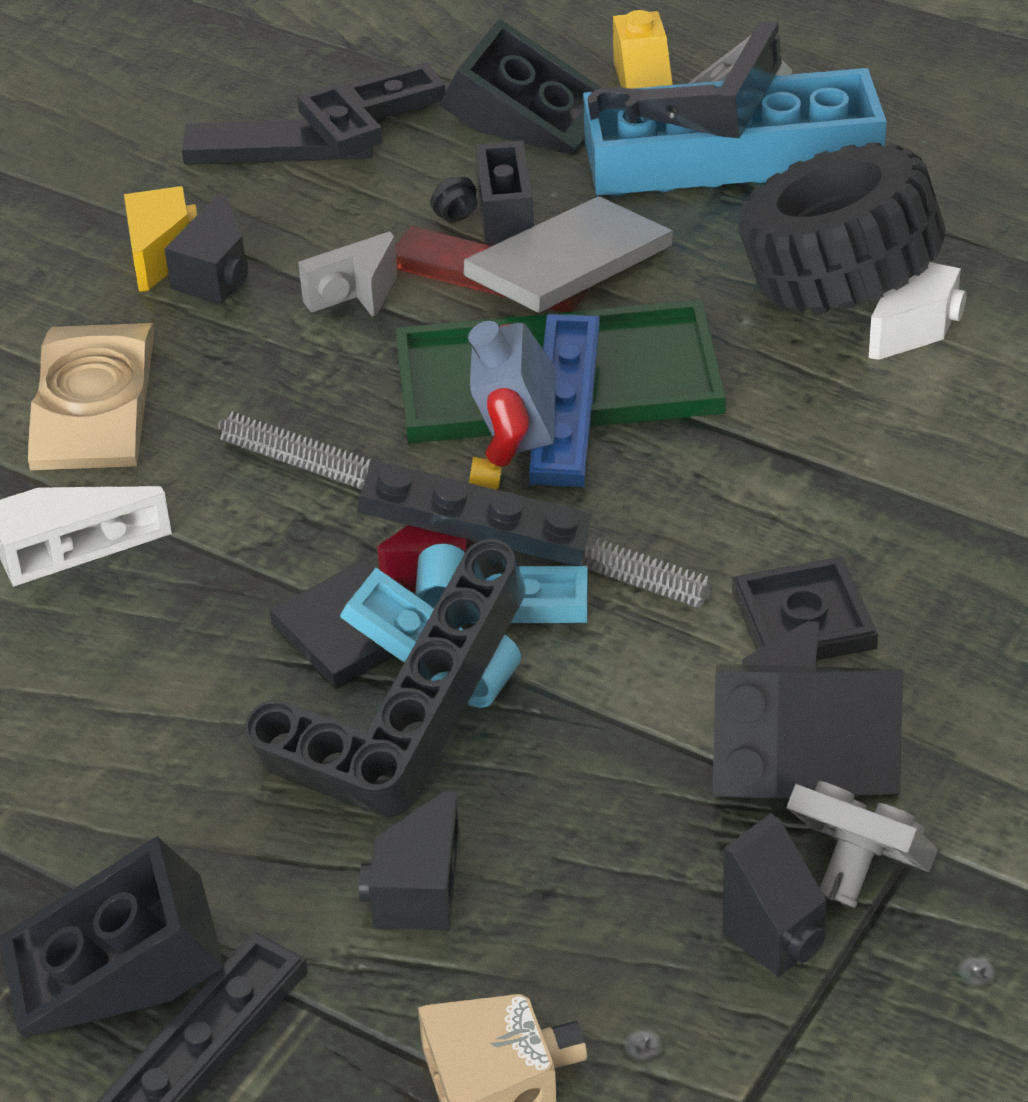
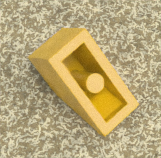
[613,10,673,89]
[124,186,197,292]

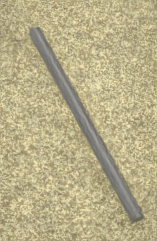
[218,411,712,609]

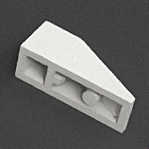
[0,486,172,587]

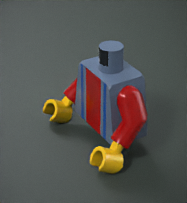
[468,321,556,490]

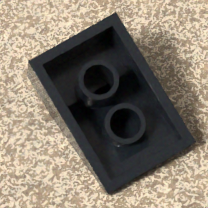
[439,18,602,155]
[713,664,903,799]
[0,836,225,1038]

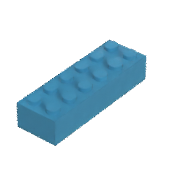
[583,68,887,196]

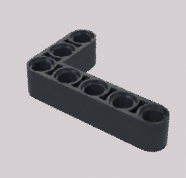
[245,539,526,817]

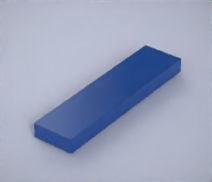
[529,314,600,487]

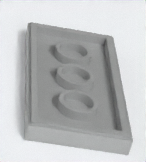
[464,196,673,313]

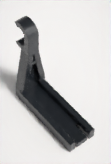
[587,21,782,138]

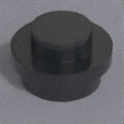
[430,177,478,222]

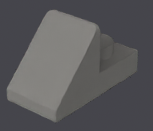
[298,231,398,317]

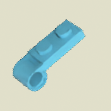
[415,544,588,623]
[340,568,521,708]

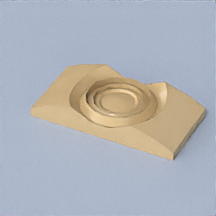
[28,323,155,470]

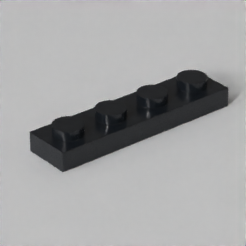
[357,459,592,566]

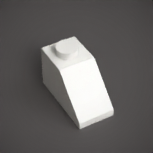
[869,262,966,360]

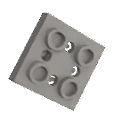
[786,781,938,909]

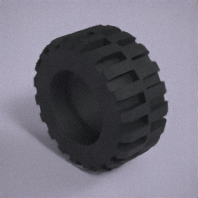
[738,143,946,313]

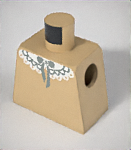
[418,994,587,1102]

